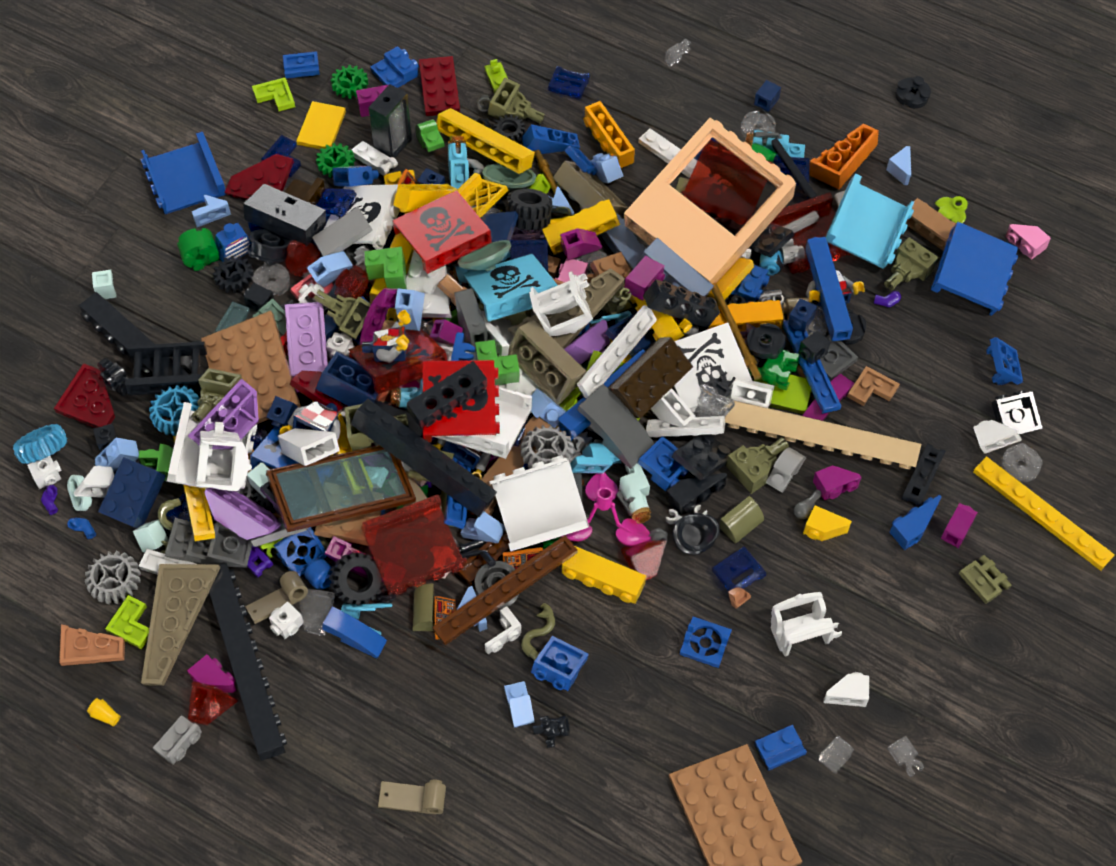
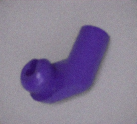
[874,291,901,307]
[41,485,58,515]

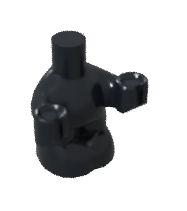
[533,715,570,748]

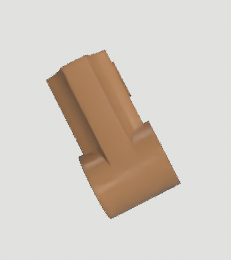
[437,274,467,306]

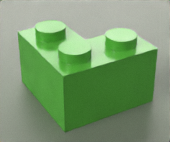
[364,247,407,289]
[475,340,520,385]

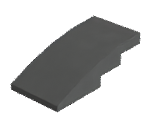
[577,384,654,469]
[164,518,252,568]

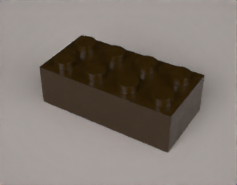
[608,337,693,418]

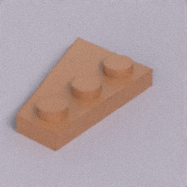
[60,624,125,666]

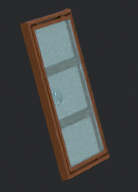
[266,445,416,533]

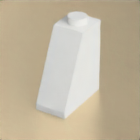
[278,428,340,466]

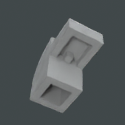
[766,447,806,493]

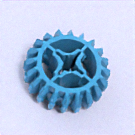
[149,385,200,437]
[13,424,67,464]

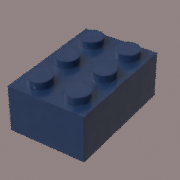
[316,351,388,406]
[98,457,166,528]

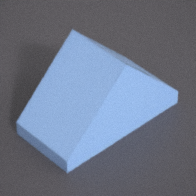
[886,146,911,185]

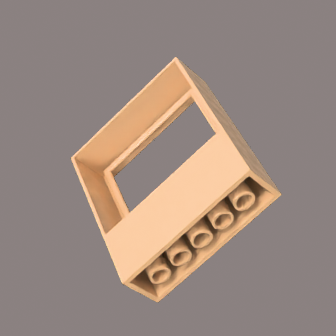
[624,118,796,284]

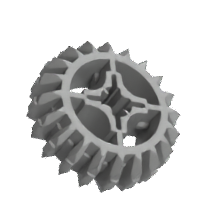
[520,425,574,469]
[85,550,141,605]

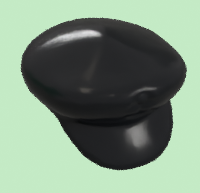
[672,513,720,555]

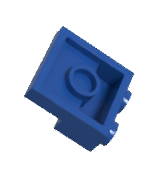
[370,46,419,88]
[728,265,770,303]
[638,436,689,491]
[531,636,589,691]

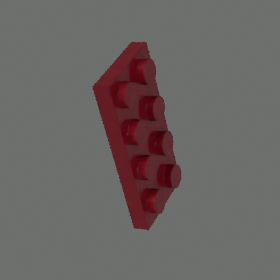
[419,56,460,116]

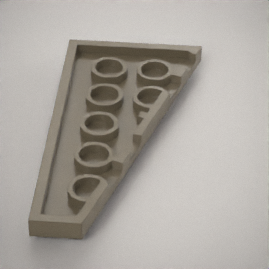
[508,268,625,349]
[141,564,221,686]

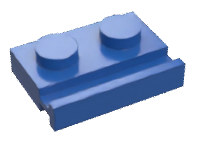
[283,51,320,79]
[754,725,807,771]

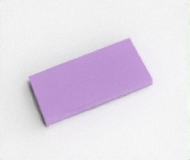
[285,302,328,378]

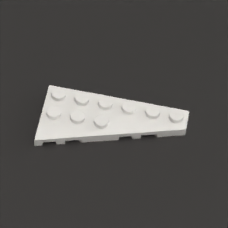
[406,250,452,318]

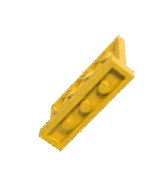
[457,173,508,218]

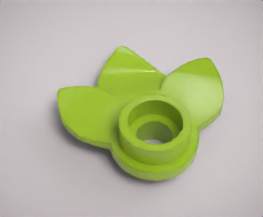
[935,196,968,224]
[559,387,582,412]

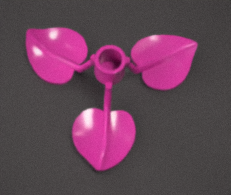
[561,472,651,546]

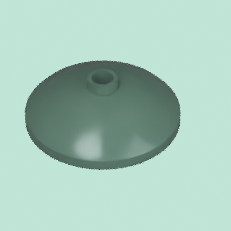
[482,163,536,192]
[458,240,511,271]

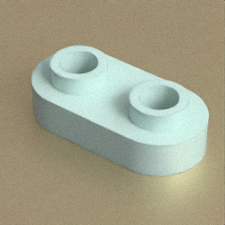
[67,475,92,511]

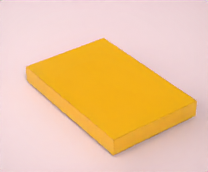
[296,101,346,149]

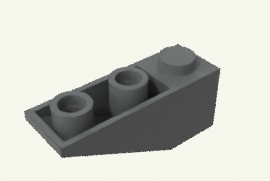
[454,288,488,347]

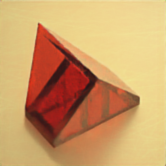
[621,541,667,580]
[188,681,238,726]

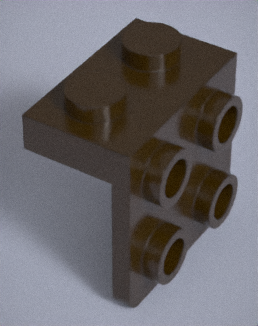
[285,177,326,206]

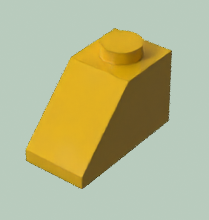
[803,506,852,541]

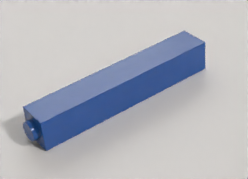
[805,237,853,342]
[558,349,646,441]

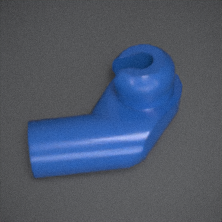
[67,518,96,539]

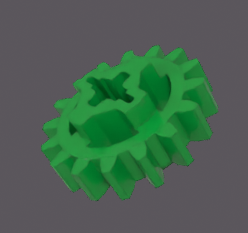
[331,65,369,99]
[316,143,355,178]

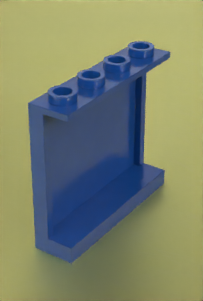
[931,222,1018,316]

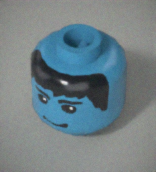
[759,251,784,275]

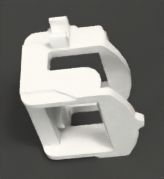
[529,271,593,336]
[196,422,252,491]
[771,592,842,656]

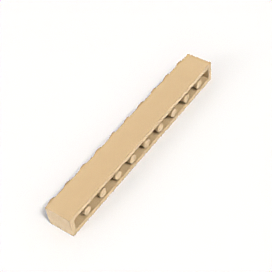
[725,400,921,469]

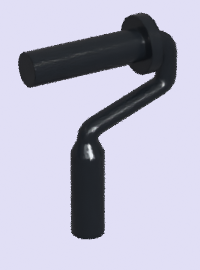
[454,540,496,567]

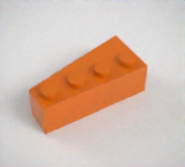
[809,124,879,189]

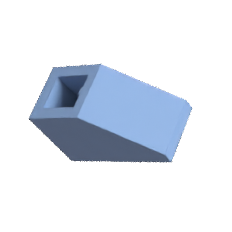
[590,153,623,183]
[307,251,354,288]
[395,289,425,331]
[95,438,139,472]

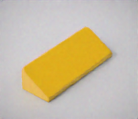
[706,258,754,304]

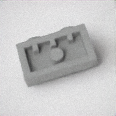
[153,715,202,765]

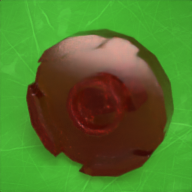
[285,240,321,276]
[334,266,371,300]

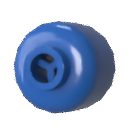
[304,559,332,589]

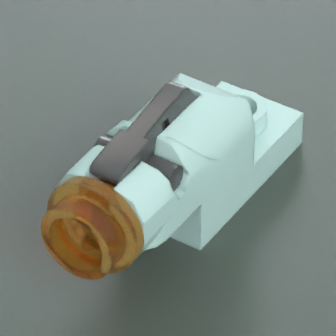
[617,463,651,524]

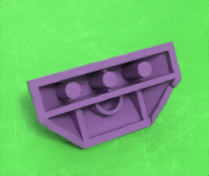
[564,320,610,364]
[188,379,259,450]
[204,487,281,540]

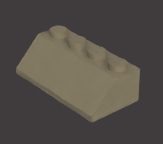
[553,161,628,216]
[508,320,587,405]

